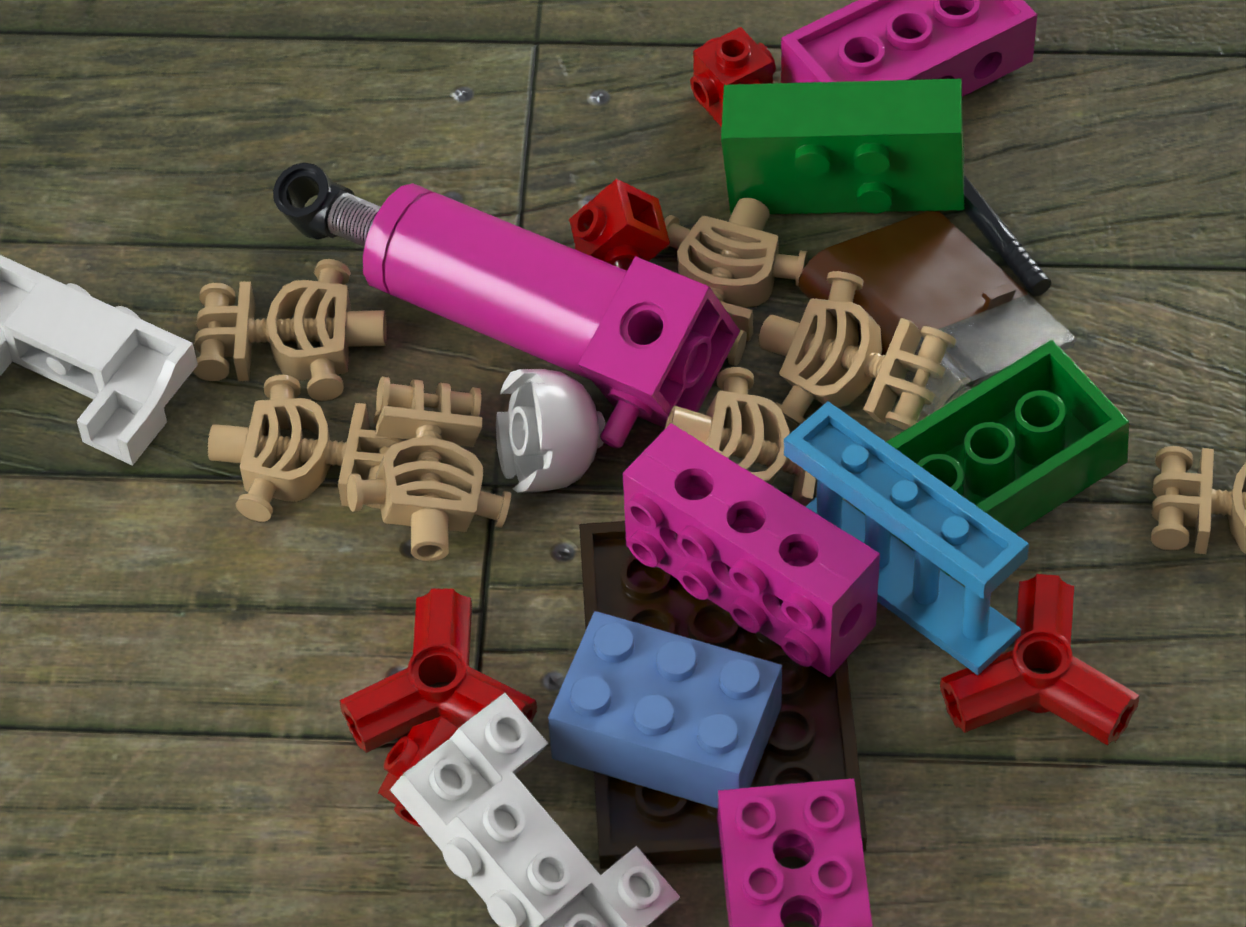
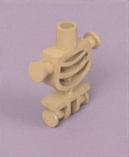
[663,198,808,366]
[193,259,387,401]
[759,271,957,430]
[664,367,846,507]
[208,375,405,522]
[347,376,511,561]
[1151,446,1246,554]

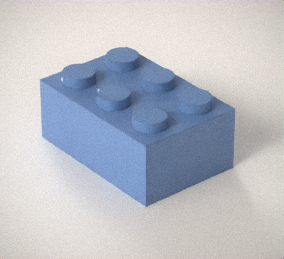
[548,611,782,808]

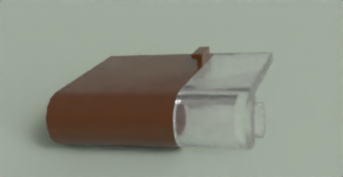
[798,211,1077,415]

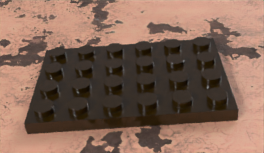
[579,521,867,869]

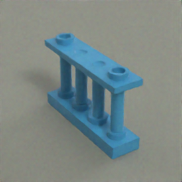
[784,401,1029,675]

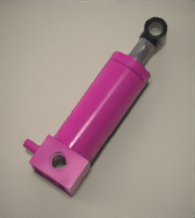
[273,162,740,449]

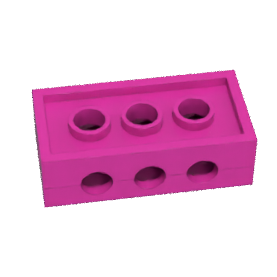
[781,0,1037,97]
[623,423,880,677]
[717,778,873,927]

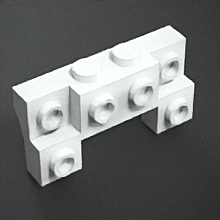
[0,255,198,466]
[390,693,681,927]

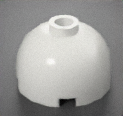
[496,369,605,493]

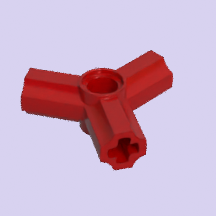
[940,574,1140,746]
[339,588,537,753]

